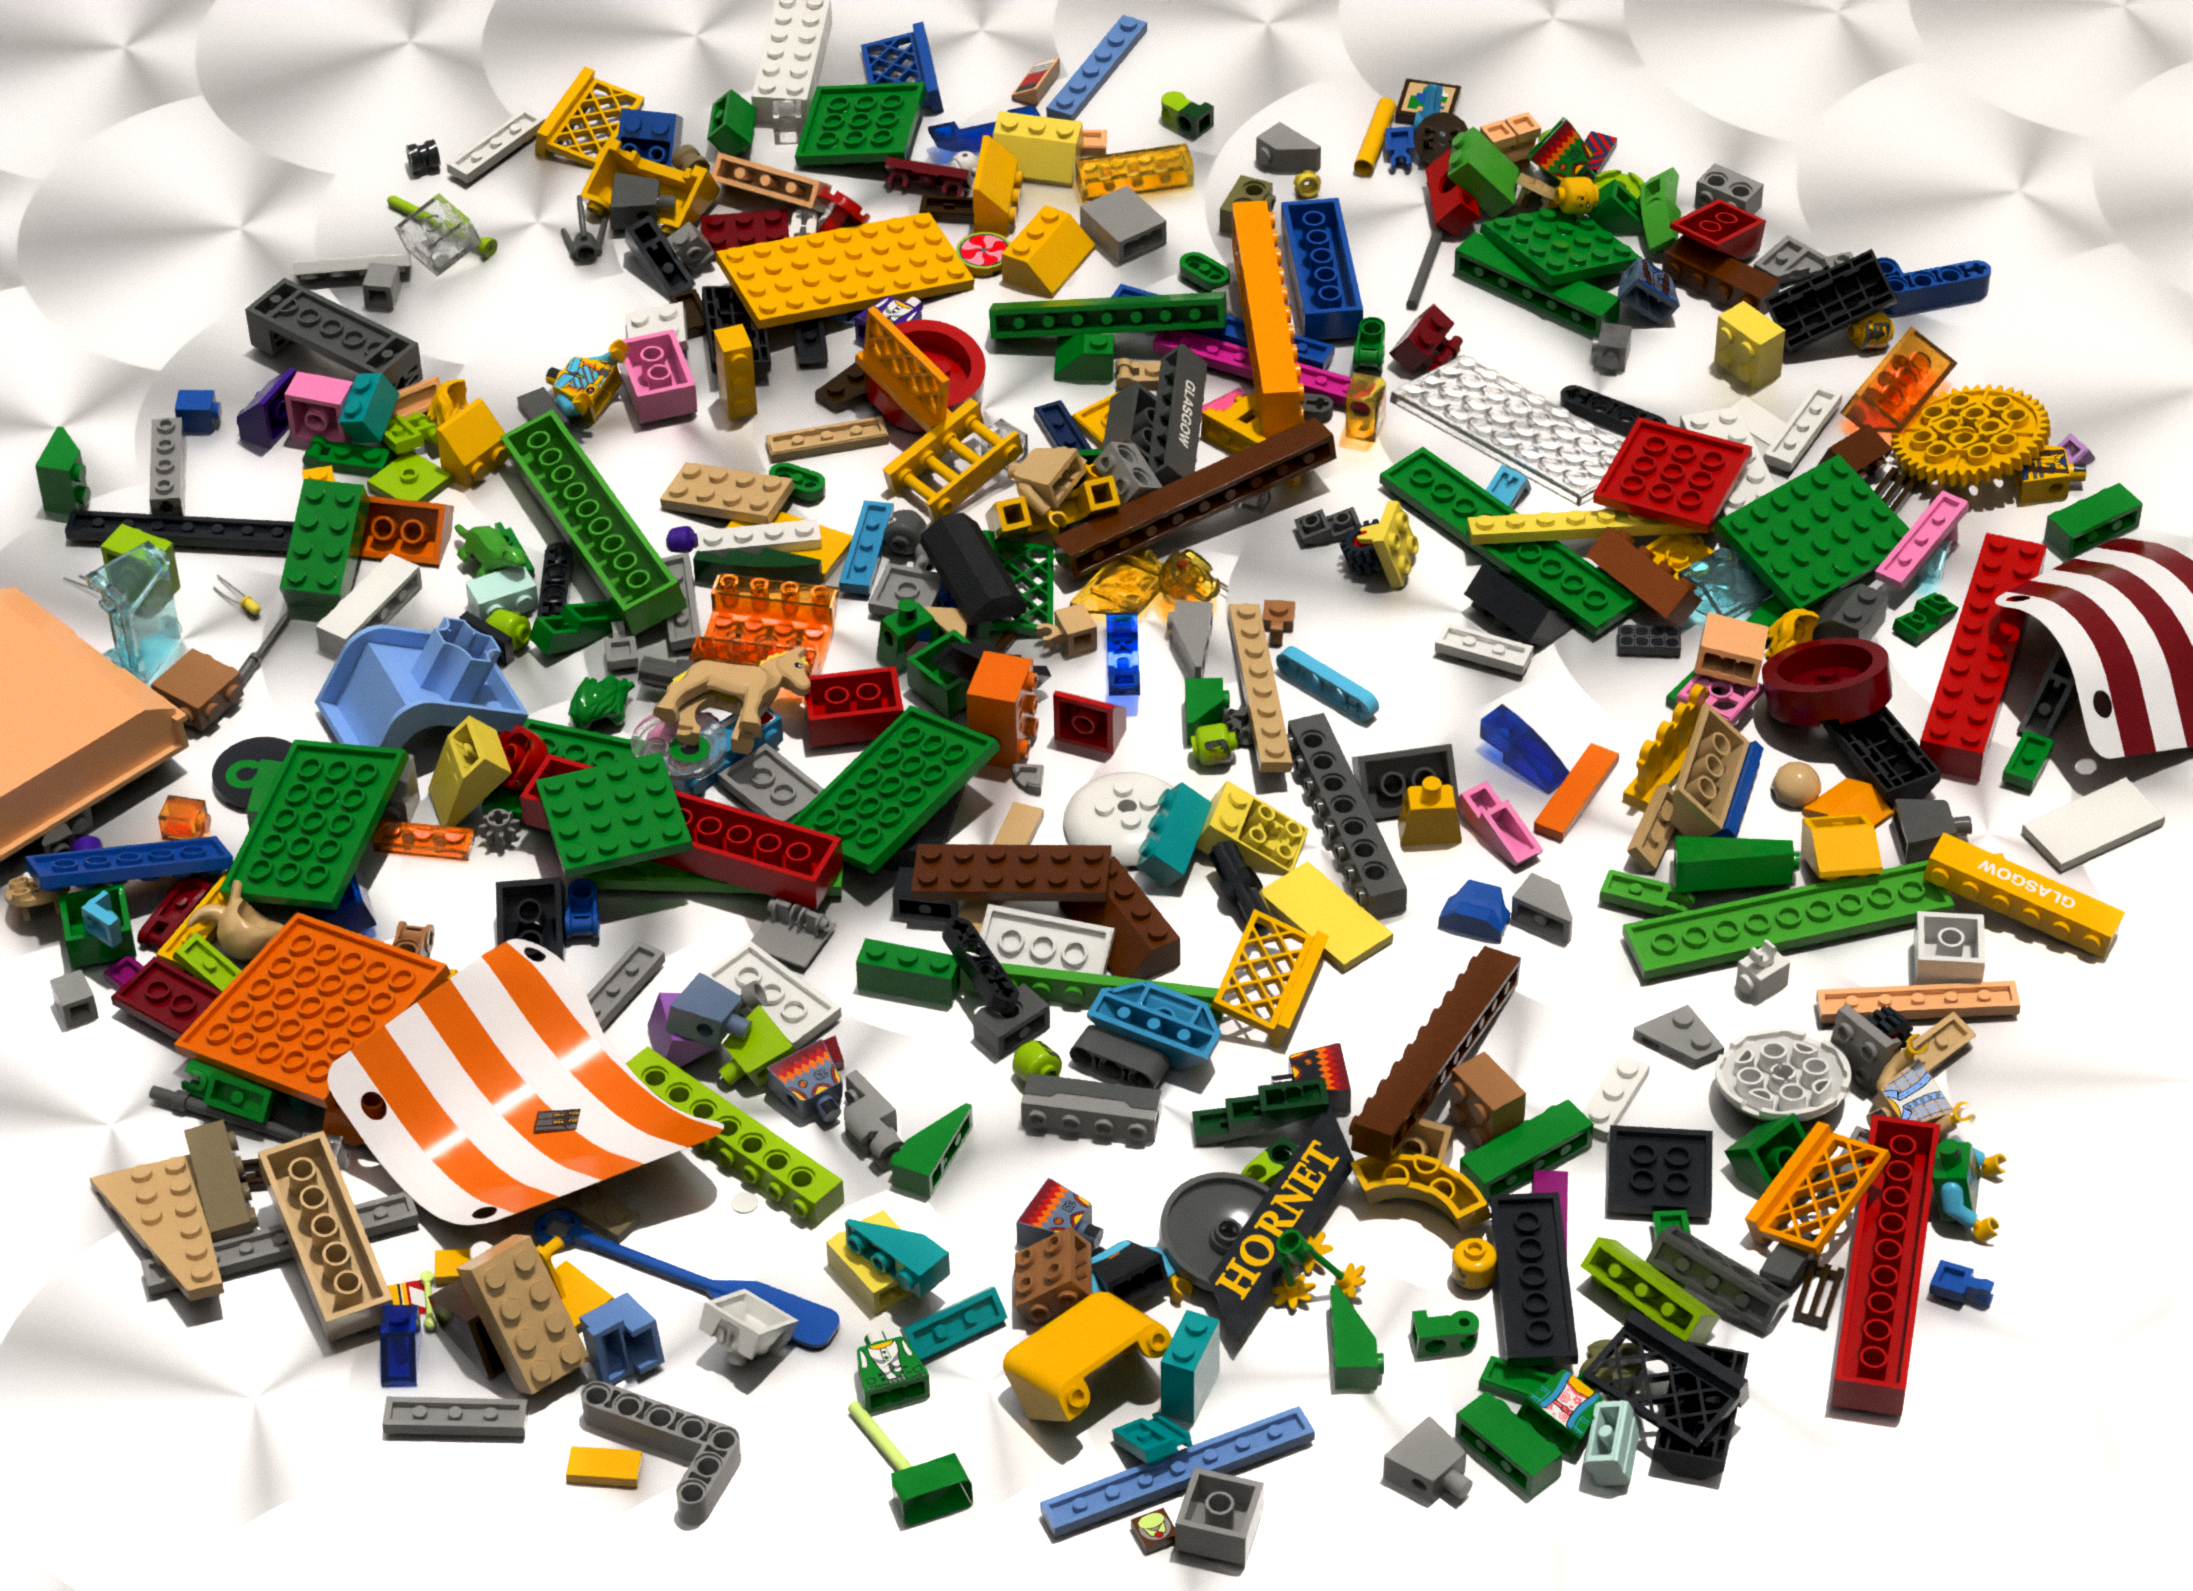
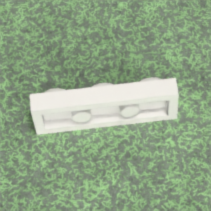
[1434,622,1534,675]
[1582,1054,1650,1142]

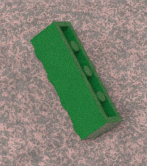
[1459,1099,1594,1203]

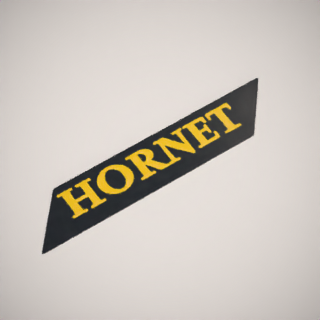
[1208,1104,1354,1342]

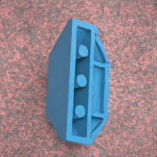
[1087,981,1222,1069]

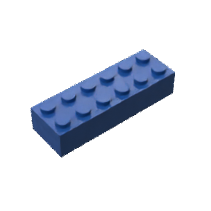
[1281,198,1363,341]

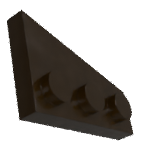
[815,363,869,413]

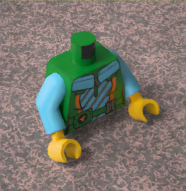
[1933,1139,2007,1242]

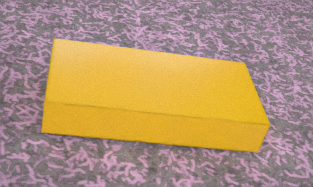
[566,1446,643,1487]

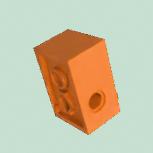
[966,651,1039,769]

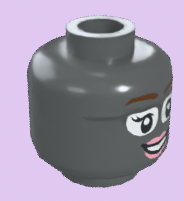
[883,510,926,555]

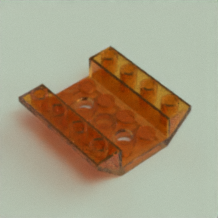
[689,573,839,676]

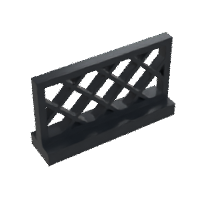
[1582,1309,1749,1453]

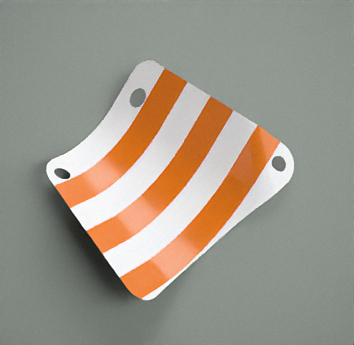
[327,939,724,1226]

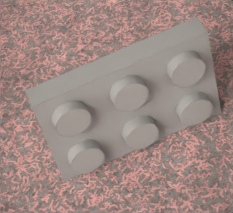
[718,743,824,823]

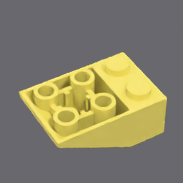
[428,715,512,834]
[1195,781,1309,875]

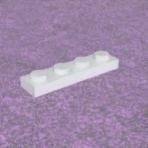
[447,108,545,183]
[293,252,411,280]
[1763,384,1842,472]
[697,519,822,557]

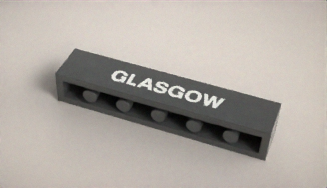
[1148,343,1207,487]

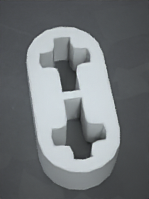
[790,208,818,238]

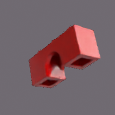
[1425,149,1480,238]

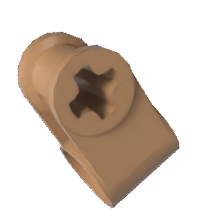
[392,921,435,958]

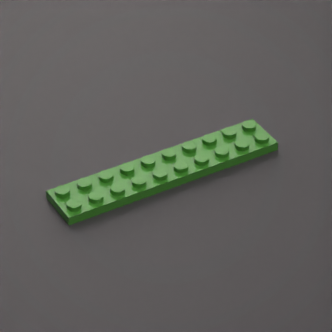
[1622,860,1955,980]

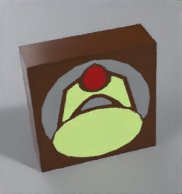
[1131,1507,1175,1554]

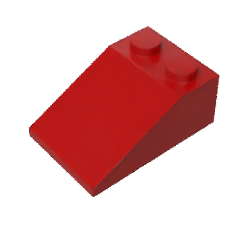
[1669,199,1766,260]

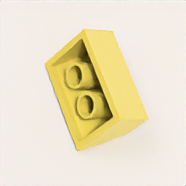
[993,111,1084,187]

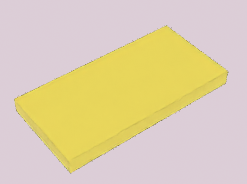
[1261,861,1393,972]

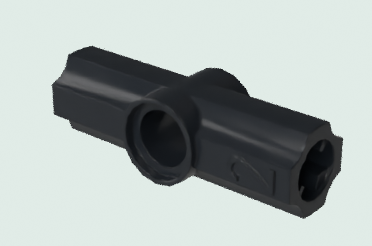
[1209,840,1275,931]

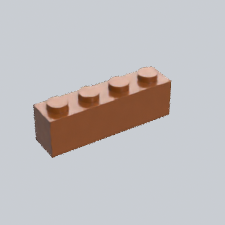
[1586,526,1702,627]

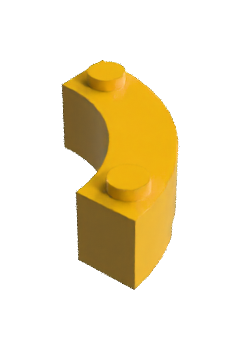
[1350,1153,1491,1233]

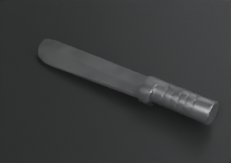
[238,610,290,686]

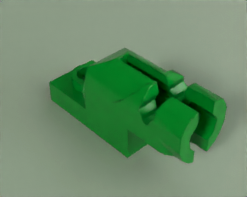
[181,1059,277,1123]

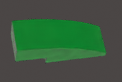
[529,601,625,655]

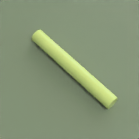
[848,1401,912,1471]

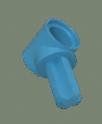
[1413,84,1444,137]

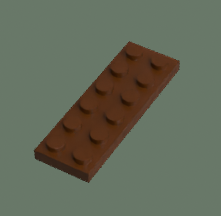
[910,844,1112,902]

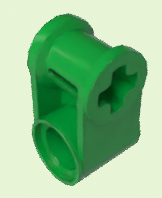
[1353,317,1385,371]

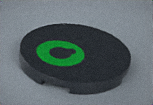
[212,737,292,808]

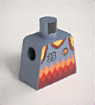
[767,1039,843,1122]
[1016,1178,1104,1248]

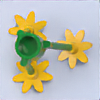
[1271,1228,1366,1310]

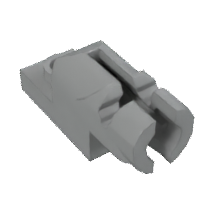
[844,1070,904,1170]

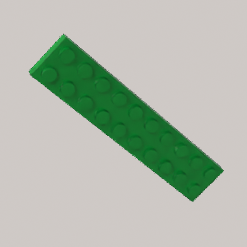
[1379,447,1640,636]

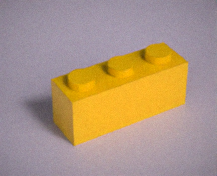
[714,324,757,420]

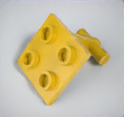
[536,1236,614,1330]

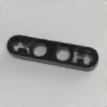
[1560,385,1667,436]
[537,542,574,617]
[942,917,1019,1014]

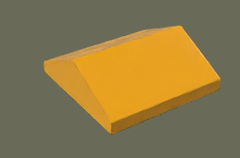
[1802,778,1893,829]

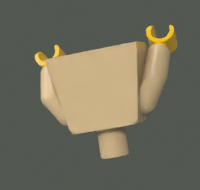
[1007,446,1102,535]

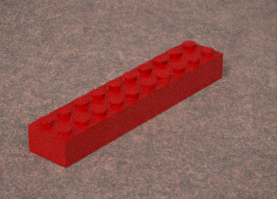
[1920,533,2047,781]
[520,754,843,909]
[1831,1114,1941,1416]

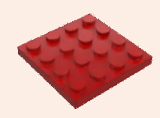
[1593,417,1752,534]

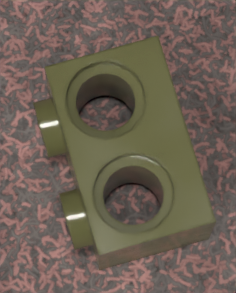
[1219,175,1276,234]

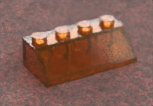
[1840,326,1958,433]

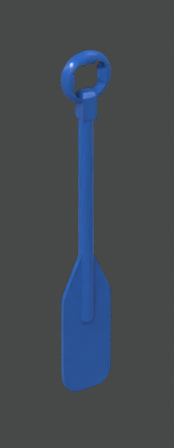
[534,1208,840,1348]

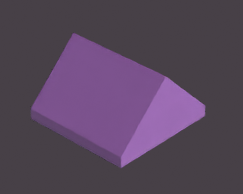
[647,992,720,1068]

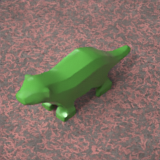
[454,524,526,577]

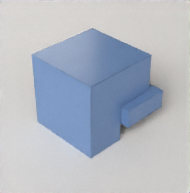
[579,1292,665,1385]

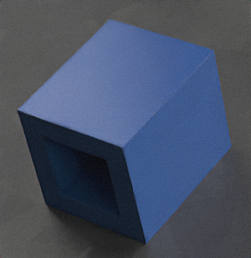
[175,390,222,432]

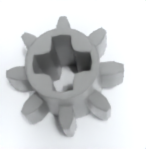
[479,809,520,848]

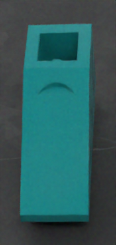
[845,1219,950,1298]

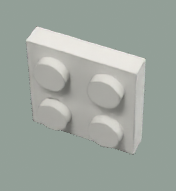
[626,301,689,350]

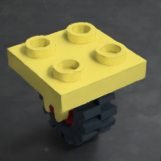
[1340,501,1419,588]

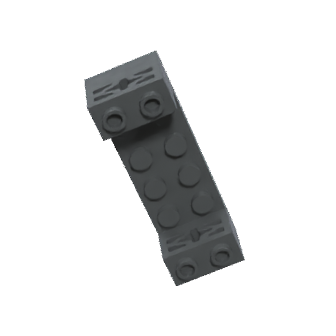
[245,278,423,390]

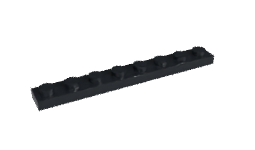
[65,510,294,551]

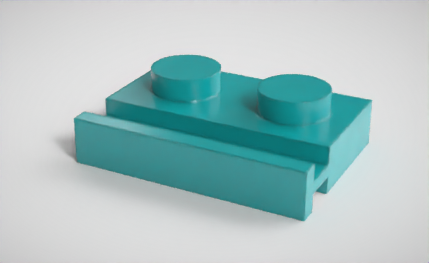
[1112,1412,1192,1464]

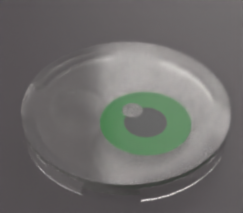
[631,712,727,782]

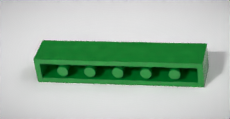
[1454,232,1620,338]

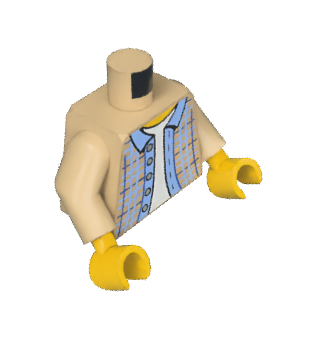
[1866,1034,1976,1138]

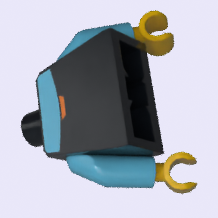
[1091,1240,1193,1304]

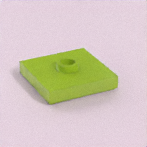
[367,452,453,502]

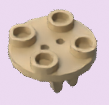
[1515,173,1559,209]
[5,876,71,922]

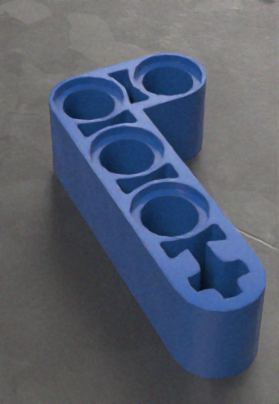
[1877,257,1991,315]

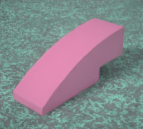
[1456,781,1543,866]

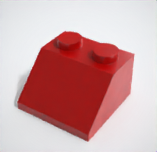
[1053,690,1127,755]

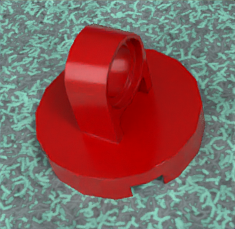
[817,186,870,233]

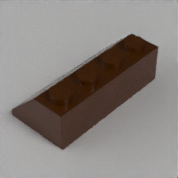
[1058,856,1181,980]

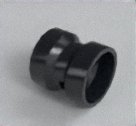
[406,139,441,173]

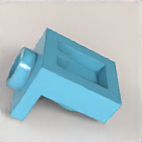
[1486,465,1532,508]
[81,890,122,948]

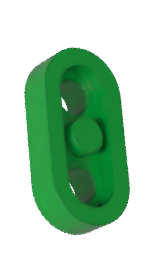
[1179,252,1230,292]
[769,463,826,501]

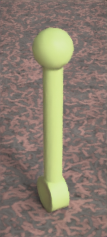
[420,1271,437,1331]

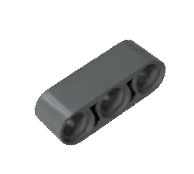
[1069,1025,1170,1089]

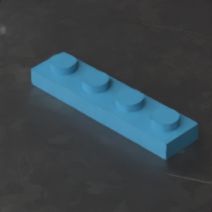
[839,500,894,595]

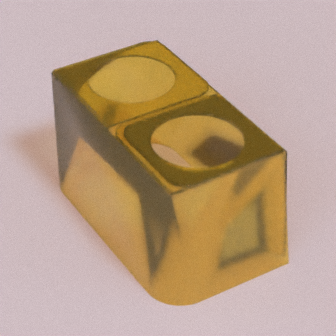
[1346,372,1386,443]

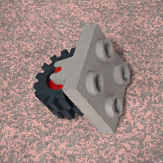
[1830,1004,1913,1096]

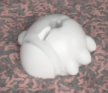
[949,151,978,176]

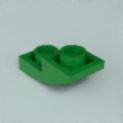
[1892,592,1959,644]

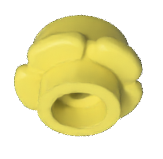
[1293,170,1321,198]

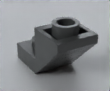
[41,807,94,854]

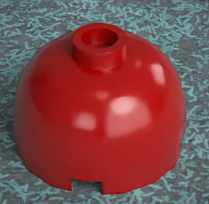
[499,725,549,791]

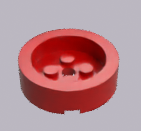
[865,320,986,432]

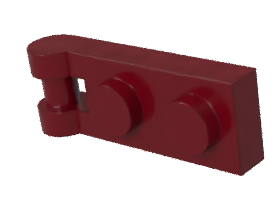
[137,876,213,951]

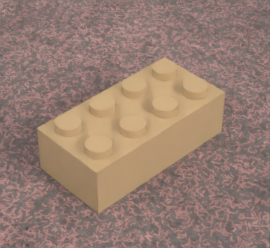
[456,1234,591,1395]

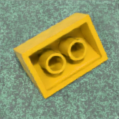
[973,135,1023,236]
[1002,205,1095,298]

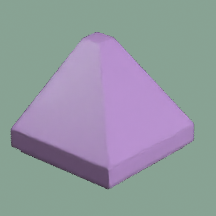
[2057,433,2096,465]

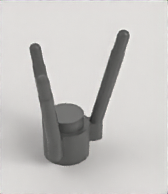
[561,195,608,262]

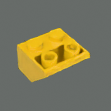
[1801,813,1883,881]

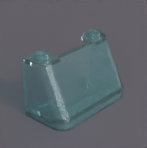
[86,540,183,685]

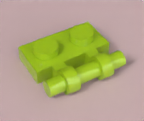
[382,412,438,454]

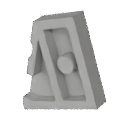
[1753,235,1827,284]
[1633,1004,1724,1069]

